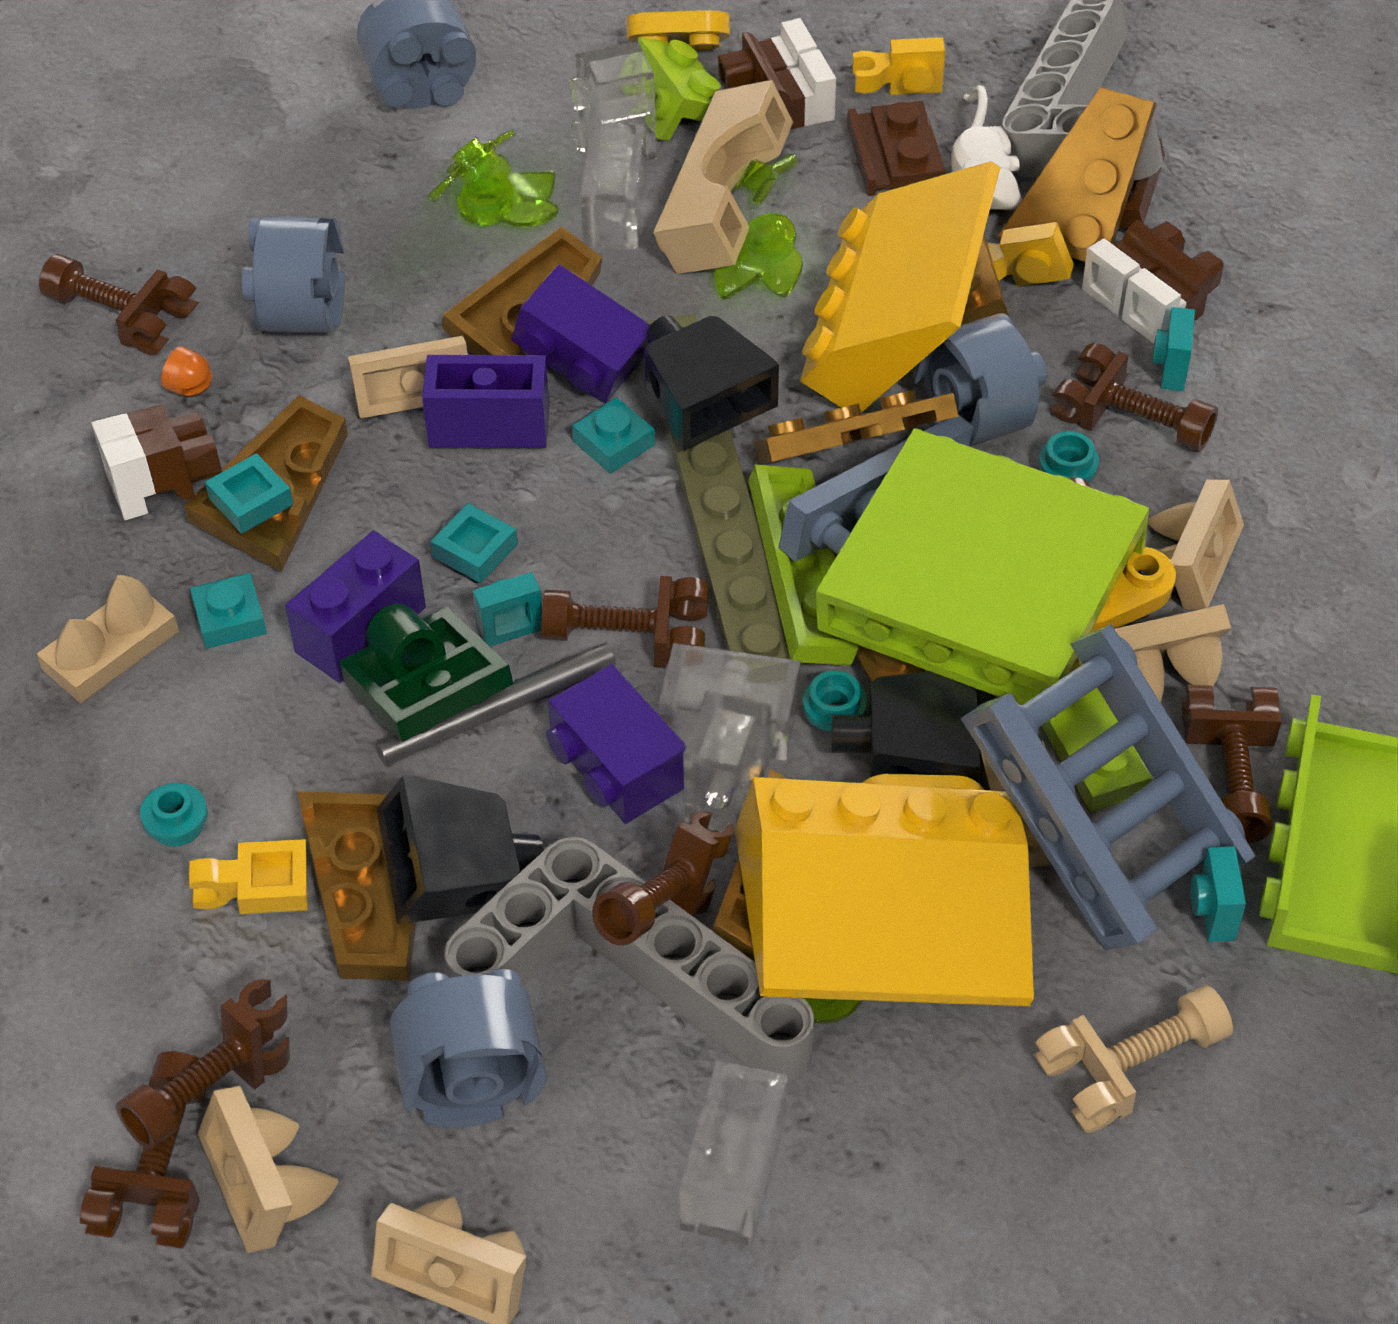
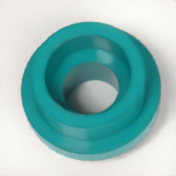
[1039,431,1099,482]
[803,670,867,732]
[140,783,208,847]

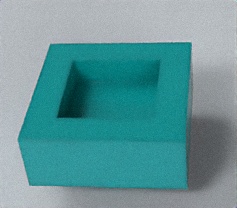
[1152,307,1195,391]
[572,397,655,474]
[205,453,294,534]
[430,503,518,583]
[473,572,542,646]
[190,573,267,649]
[1190,846,1246,942]

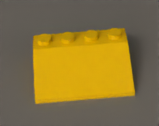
[800,161,1001,413]
[735,777,1034,1007]

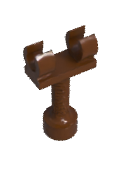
[39,253,199,355]
[1050,343,1218,451]
[541,576,709,670]
[1182,685,1282,843]
[592,811,734,946]
[116,979,290,1150]
[79,1051,207,1249]

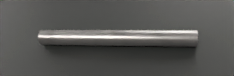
[375,643,616,766]

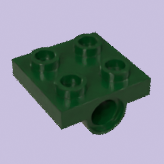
[338,603,514,742]

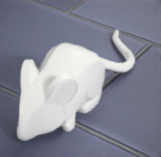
[951,85,1022,210]

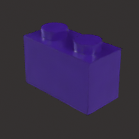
[511,264,650,404]
[422,355,550,448]
[285,530,426,684]
[546,664,689,824]

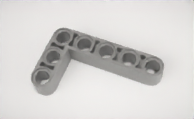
[1002,0,1163,180]
[445,837,814,1082]

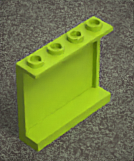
[816,428,1149,718]
[1259,694,1398,974]

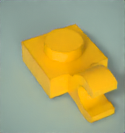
[852,37,945,95]
[987,222,1074,287]
[189,839,308,914]

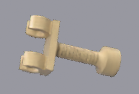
[1034,985,1233,1133]

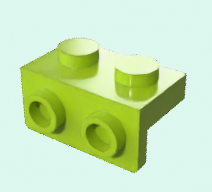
[618,36,721,141]

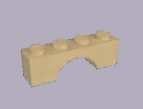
[653,80,793,274]

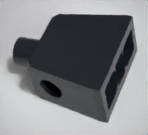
[644,315,779,451]
[831,671,980,782]
[376,775,544,924]

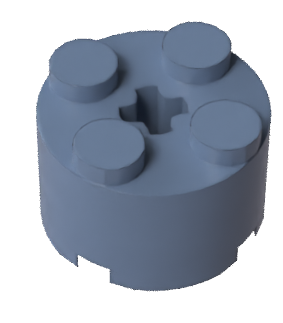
[357,0,476,109]
[242,216,345,333]
[913,313,1047,446]
[389,969,547,1128]

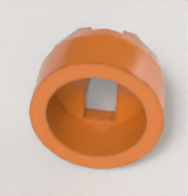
[161,346,212,397]

